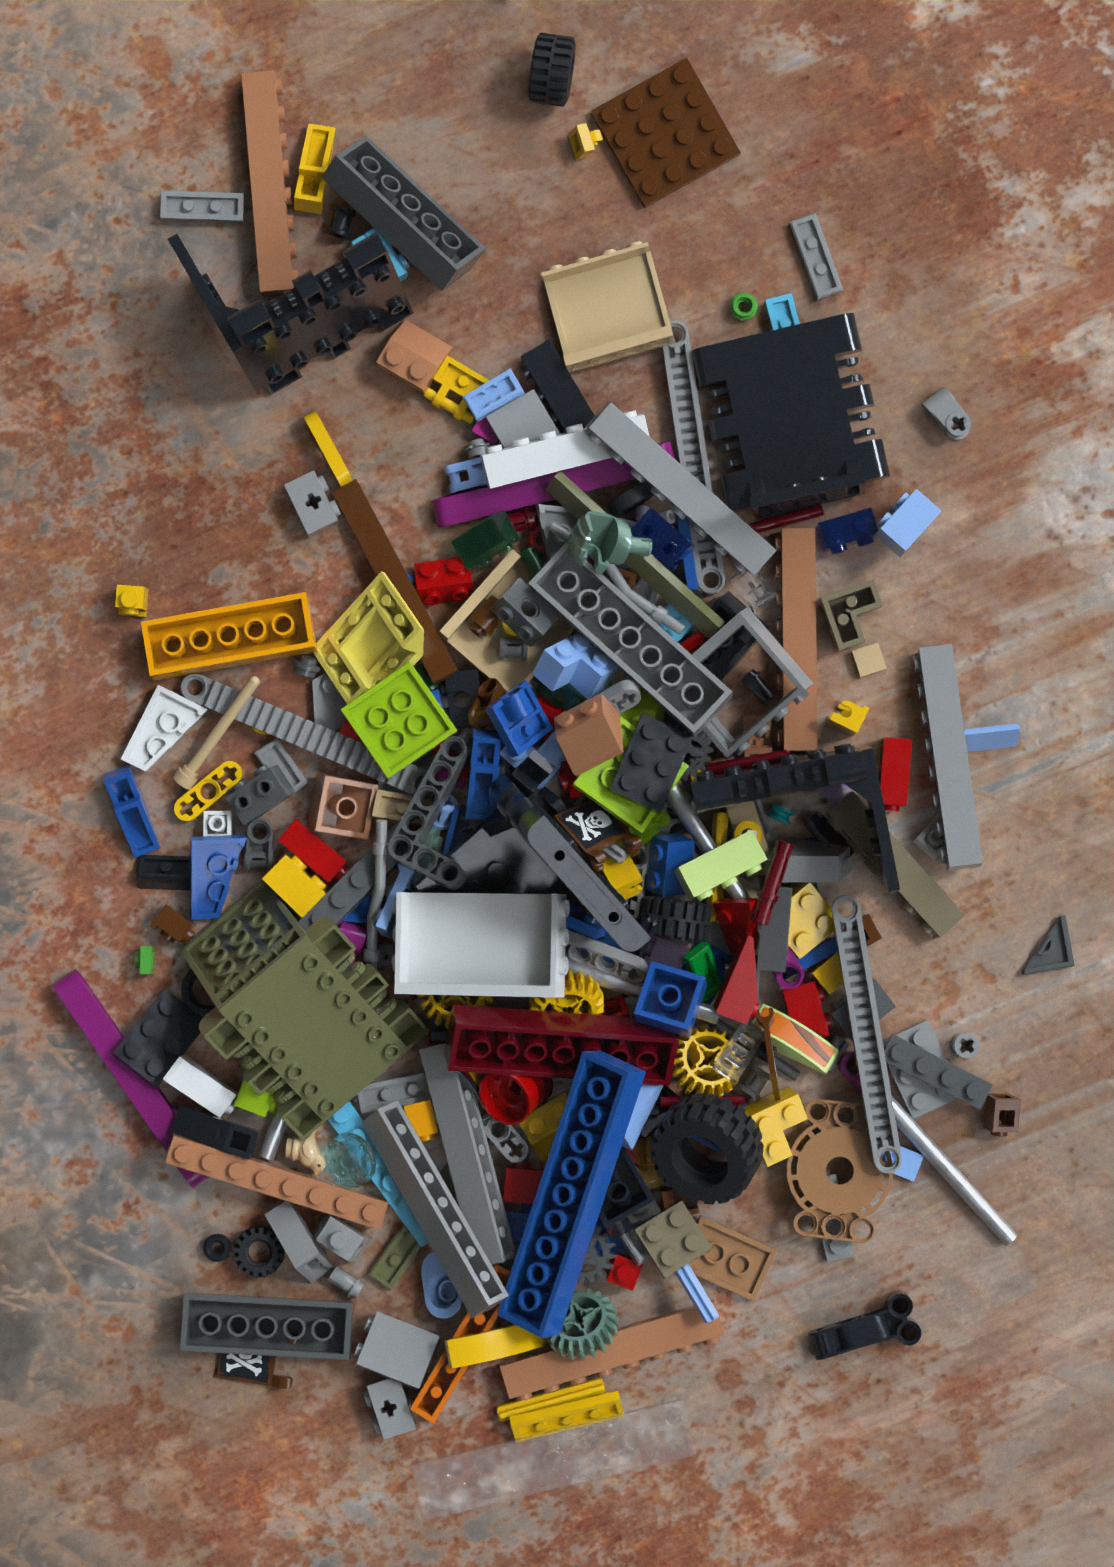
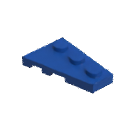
[190,834,247,920]

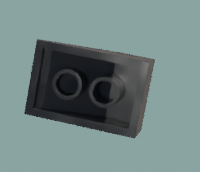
[681,591,770,682]
[599,1146,661,1240]

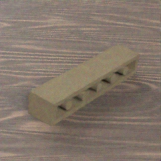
[826,791,965,938]

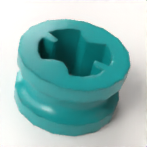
[767,803,795,825]

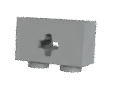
[284,471,341,537]
[364,1377,417,1440]

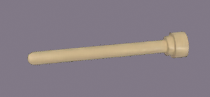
[173,676,260,790]

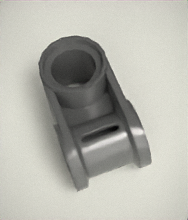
[244,819,275,872]

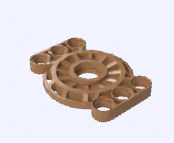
[787,1099,893,1243]

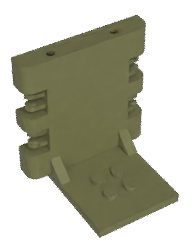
[180,880,430,1140]

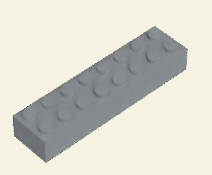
[528,542,733,738]

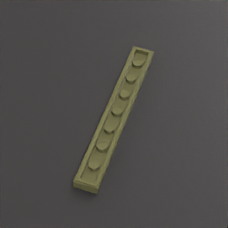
[546,471,725,640]
[368,1109,506,1291]

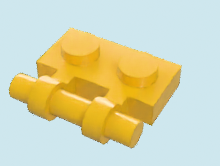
[423,355,490,425]

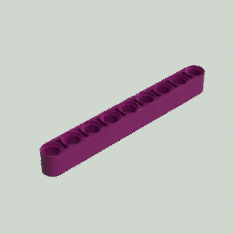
[431,441,675,527]
[53,969,209,1189]

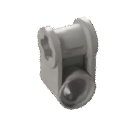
[922,387,971,440]

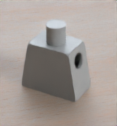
[313,1213,372,1262]

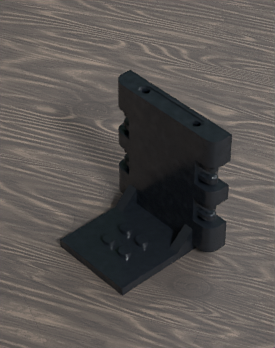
[168,232,414,395]
[691,313,890,519]
[691,743,900,892]
[414,774,651,952]

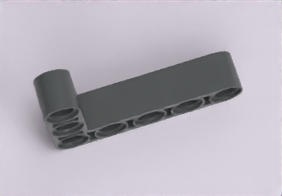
[388,736,470,890]

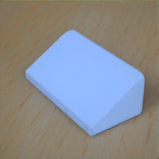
[964,724,1019,752]

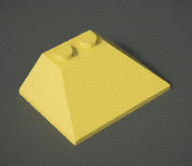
[313,571,424,704]

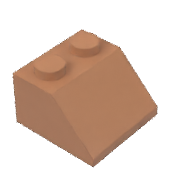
[376,319,453,394]
[554,693,623,776]
[307,773,378,840]

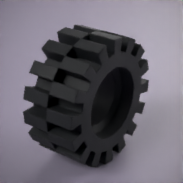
[233,1226,285,1278]

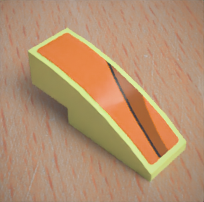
[750,1003,839,1075]

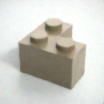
[819,579,883,653]

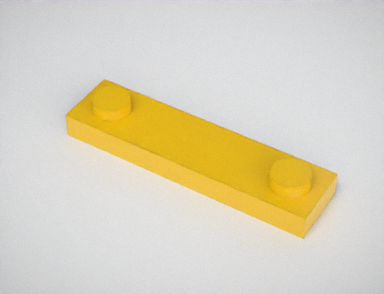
[509,1391,624,1442]

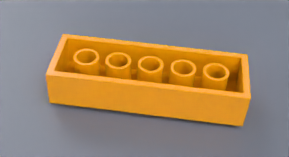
[141,592,318,681]

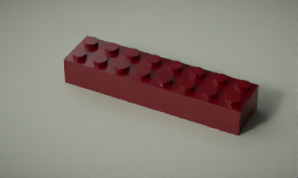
[445,1005,679,1085]

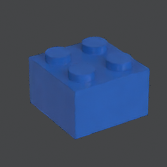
[634,961,707,1038]

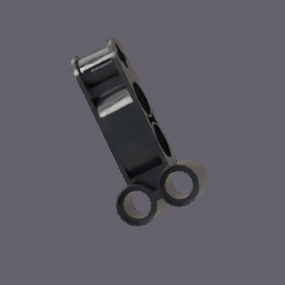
[807,1290,922,1360]

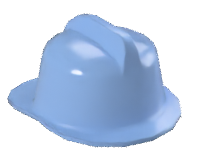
[422,1252,463,1319]

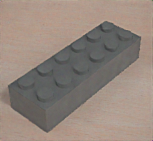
[321,135,486,291]
[180,1292,354,1360]

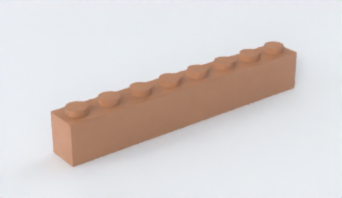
[241,70,299,297]
[775,528,818,752]
[164,1133,388,1230]
[500,1299,725,1401]

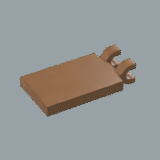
[689,1215,777,1301]

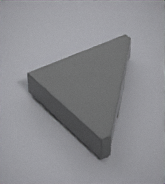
[1022,915,1075,975]

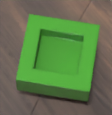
[135,946,155,974]

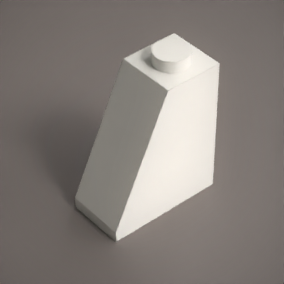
[163,1054,238,1118]

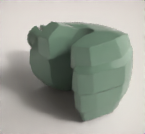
[567,511,652,574]

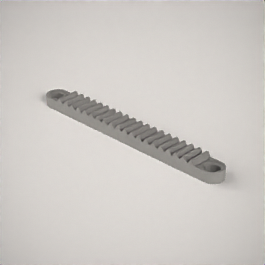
[662,320,725,595]
[181,673,437,798]
[831,895,902,1173]

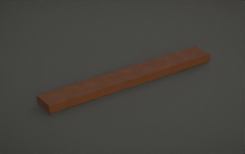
[332,479,459,685]

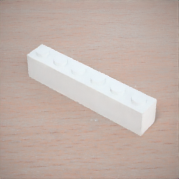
[480,410,650,489]

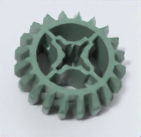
[545,1288,619,1361]

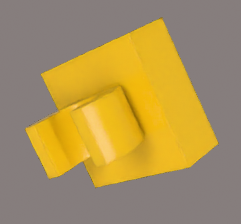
[568,123,603,160]

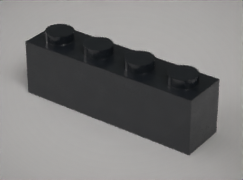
[519,340,595,433]

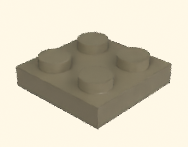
[634,1201,712,1279]

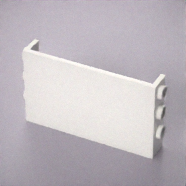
[392,892,570,997]

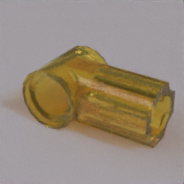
[638,1135,668,1191]

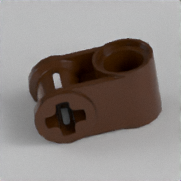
[468,678,507,729]

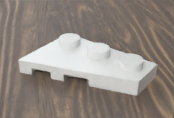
[121,685,208,772]

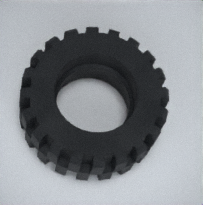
[651,1093,764,1205]

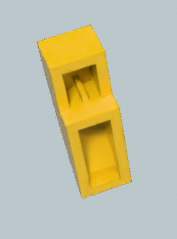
[294,123,336,214]

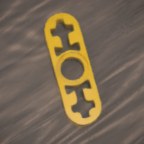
[304,410,353,487]
[174,761,243,822]

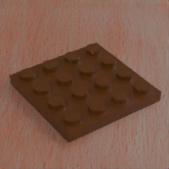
[591,58,741,208]

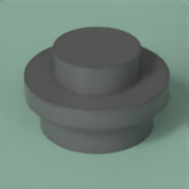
[293,655,321,678]

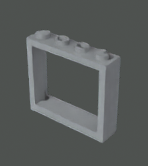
[692,607,814,758]

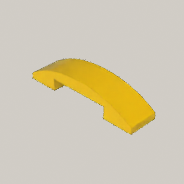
[444,1324,549,1369]

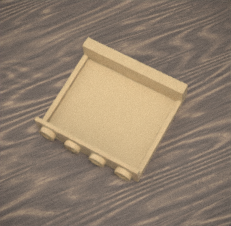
[541,241,676,373]
[439,549,578,692]

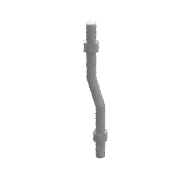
[549,521,686,635]
[363,820,389,970]

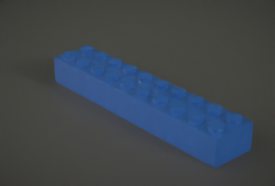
[497,1050,646,1338]

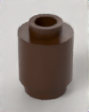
[468,596,502,638]

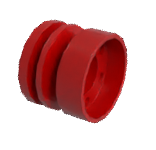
[479,1074,553,1125]

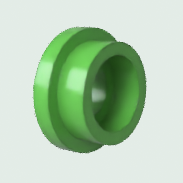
[730,293,758,321]

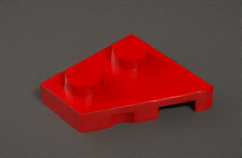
[712,898,757,954]

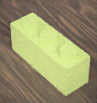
[674,830,768,902]

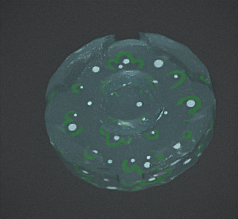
[324,1133,376,1188]

